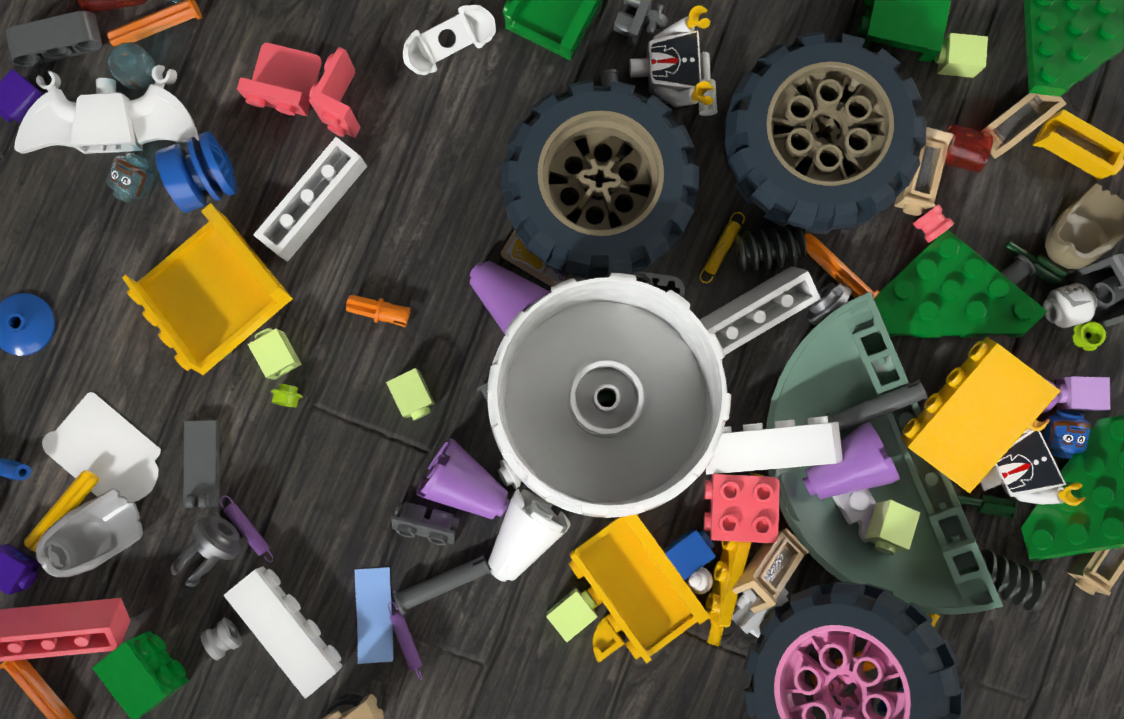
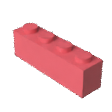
[0,598,131,662]

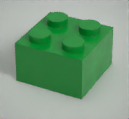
[92,631,189,719]

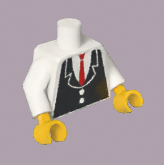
[629,5,715,108]
[979,419,1086,506]

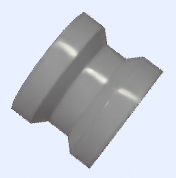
[200,618,242,661]

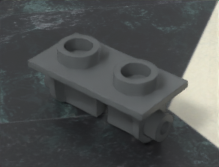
[391,501,460,545]

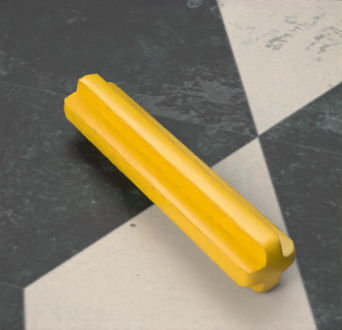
[24,470,99,552]

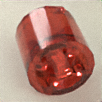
[944,124,993,173]

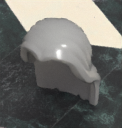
[36,488,143,577]

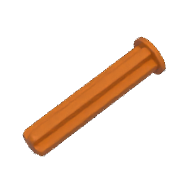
[107,0,202,49]
[804,233,879,299]
[0,659,76,719]

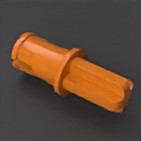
[346,295,411,327]

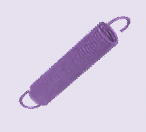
[220,496,273,562]
[388,602,423,680]

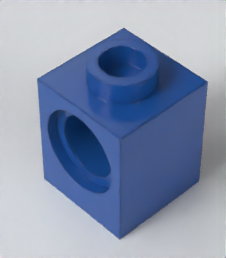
[663,528,716,580]

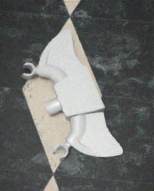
[14,65,199,154]

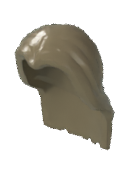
[1045,183,1124,269]

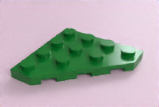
[1024,0,1124,97]
[874,230,1048,338]
[1021,414,1124,562]

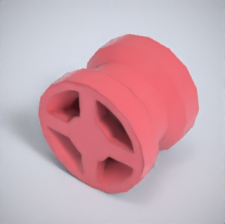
[913,204,955,243]

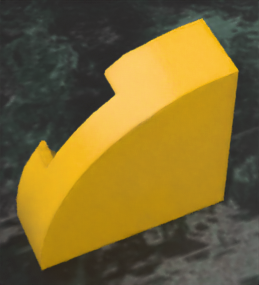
[592,615,625,662]

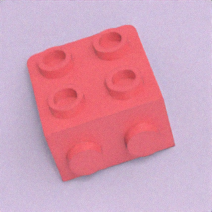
[237,43,322,116]
[309,47,361,138]
[703,474,780,543]

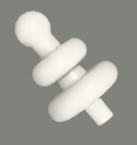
[686,567,713,595]

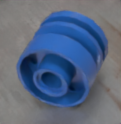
[155,131,238,214]

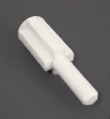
[699,52,718,116]

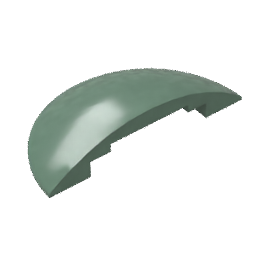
[766,292,1003,614]

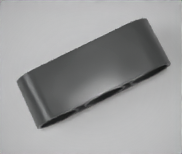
[5,11,103,67]

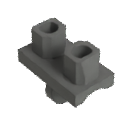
[613,0,668,47]

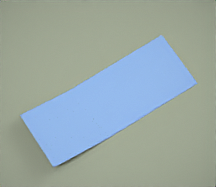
[354,567,393,664]

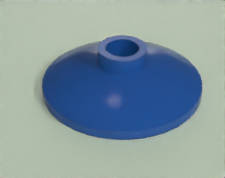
[0,293,55,356]

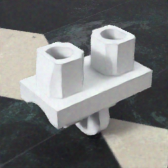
[732,575,789,638]

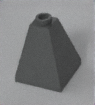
[1067,254,1124,328]

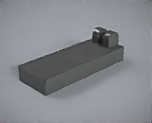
[183,420,220,508]

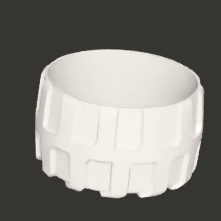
[487,273,731,518]

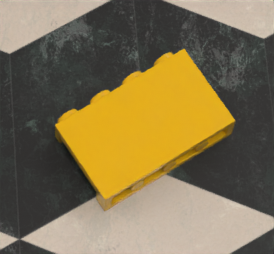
[900,337,1060,493]
[568,514,710,664]

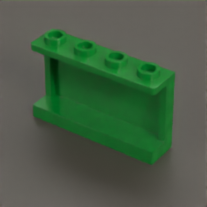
[502,0,602,61]
[857,0,951,63]

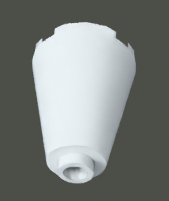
[488,489,571,582]

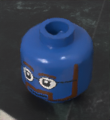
[1043,410,1091,459]

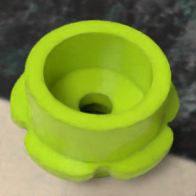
[1072,320,1106,351]
[271,384,303,408]

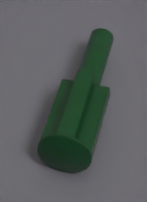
[1005,241,1067,287]
[956,494,1017,518]

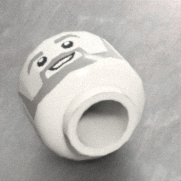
[1043,283,1098,328]

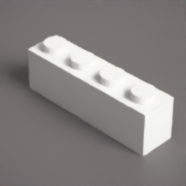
[254,137,367,262]
[700,266,821,355]
[706,416,843,475]
[224,566,343,699]

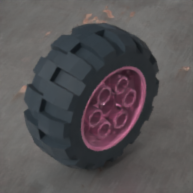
[743,581,964,719]

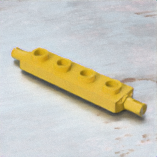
[705,472,763,646]

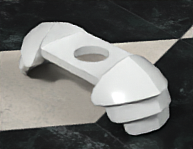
[403,5,496,75]

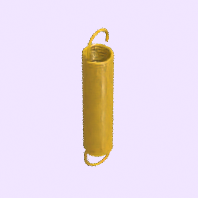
[699,212,745,283]

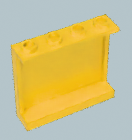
[122,203,293,375]

